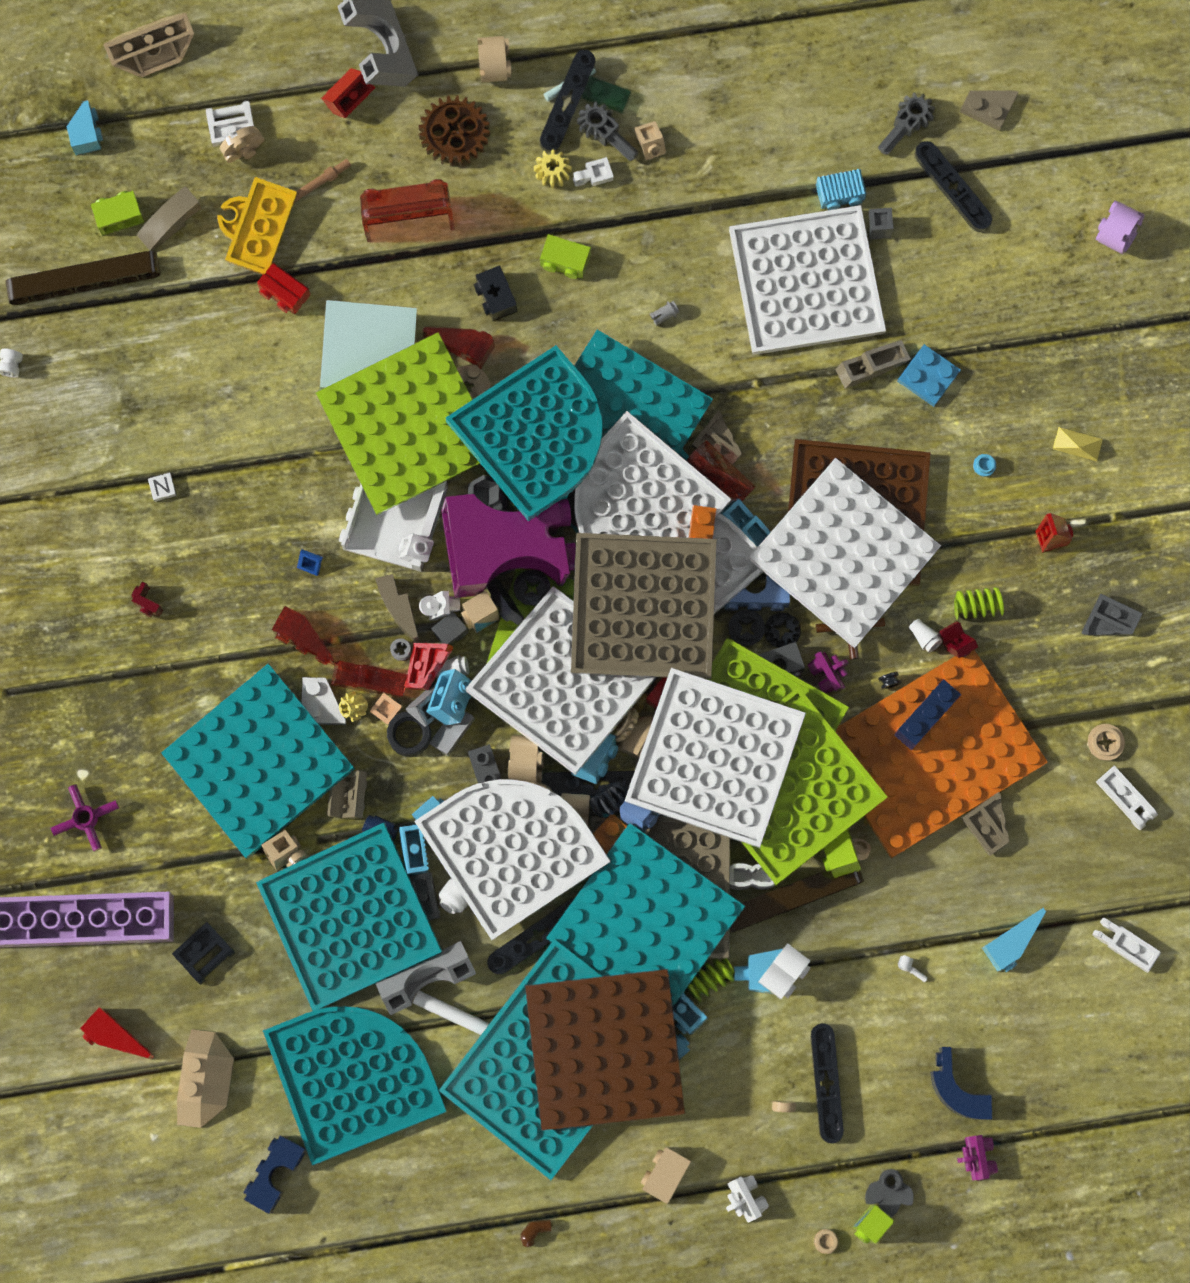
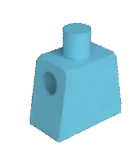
[734,949,783,994]

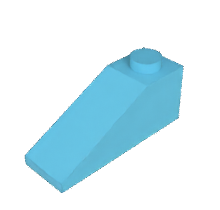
[982,907,1046,972]

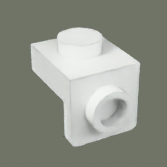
[399,533,434,562]

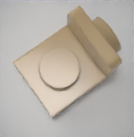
[634,121,666,160]

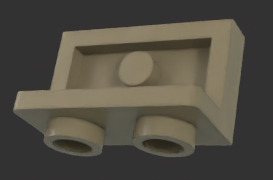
[327,771,367,820]

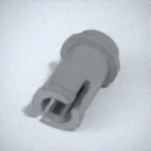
[650,301,680,326]

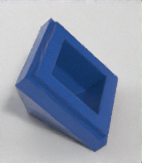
[297,549,323,576]

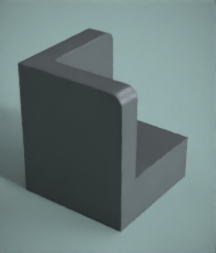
[869,208,894,240]
[468,475,502,507]
[431,612,468,646]

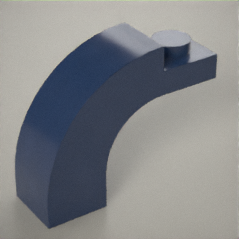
[930,1047,992,1120]

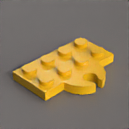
[217,177,297,275]

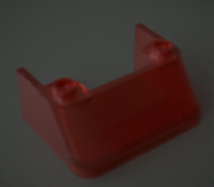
[360,179,455,242]

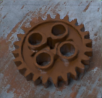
[418,95,490,166]

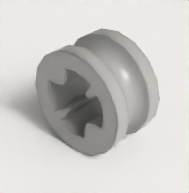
[390,639,411,661]

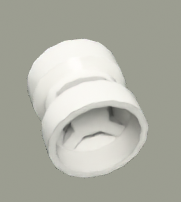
[0,349,23,378]

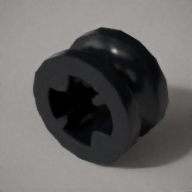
[878,672,902,690]

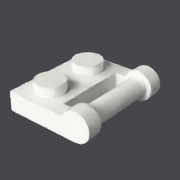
[206,101,254,147]

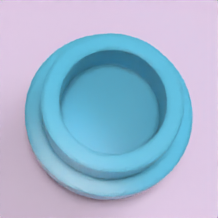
[973,454,996,477]

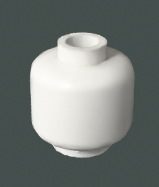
[439,879,468,914]

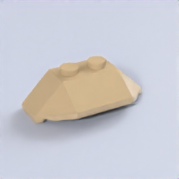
[103,12,194,77]
[177,1029,234,1128]

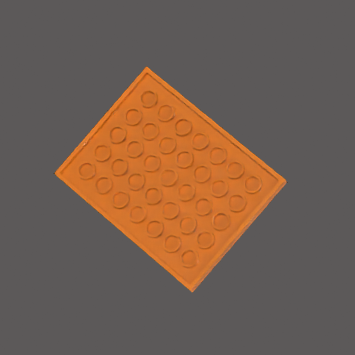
[835,650,1048,859]

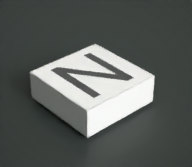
[148,473,177,502]

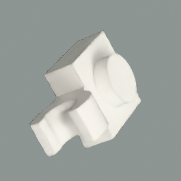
[573,157,614,187]

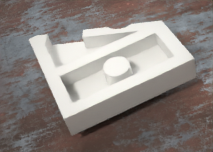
[302,677,346,725]

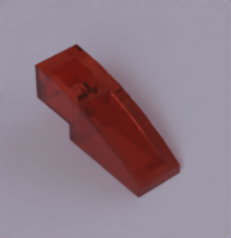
[331,660,407,697]

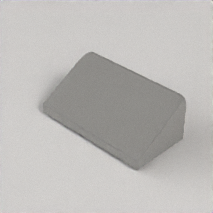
[406,683,436,727]
[429,711,475,757]

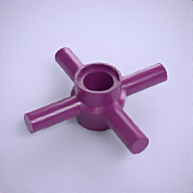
[51,784,119,852]

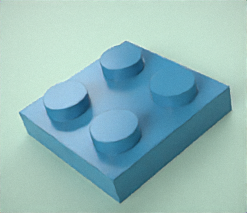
[897,345,961,407]

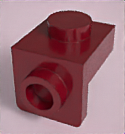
[131,581,163,618]
[939,621,978,658]

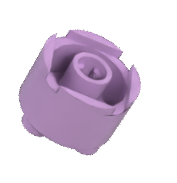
[1096,200,1145,254]

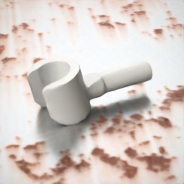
[898,955,928,982]

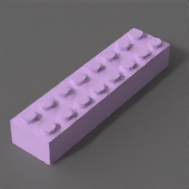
[0,892,174,948]

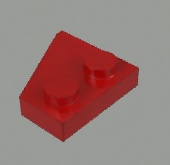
[405,643,453,690]

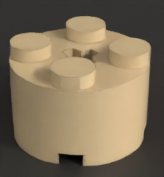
[477,36,511,83]
[508,735,545,783]

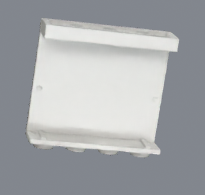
[339,482,448,572]

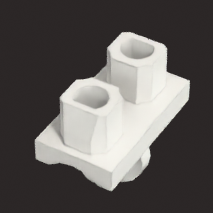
[419,591,460,621]
[726,1176,769,1222]

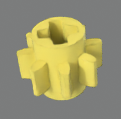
[339,691,368,721]

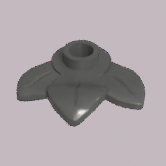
[865,1169,914,1218]

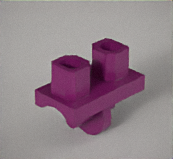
[807,651,849,694]
[957,1135,998,1181]

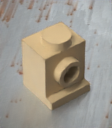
[262,830,301,872]

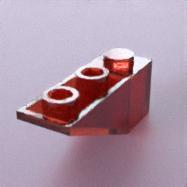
[271,606,336,665]

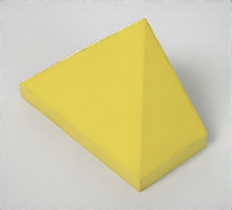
[1053,427,1103,461]

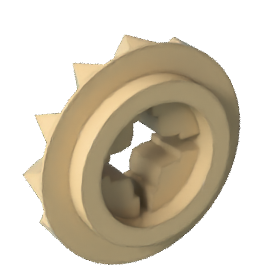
[612,707,639,742]
[1087,724,1125,761]

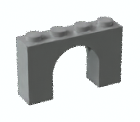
[337,0,418,86]

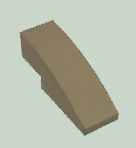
[137,186,202,251]
[835,340,911,389]
[375,574,419,643]

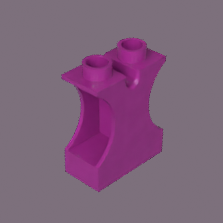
[441,494,576,598]

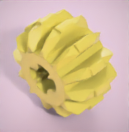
[534,149,572,189]

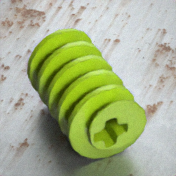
[954,587,1004,620]
[687,959,735,1002]

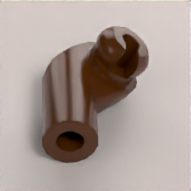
[520,1220,552,1247]

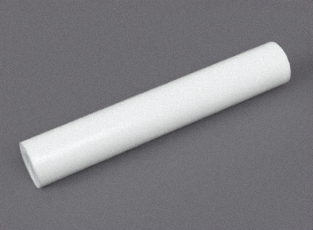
[413,991,490,1035]

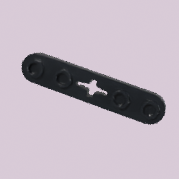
[539,50,596,153]
[915,141,992,232]
[542,771,635,796]
[487,897,575,975]
[810,1023,844,1144]

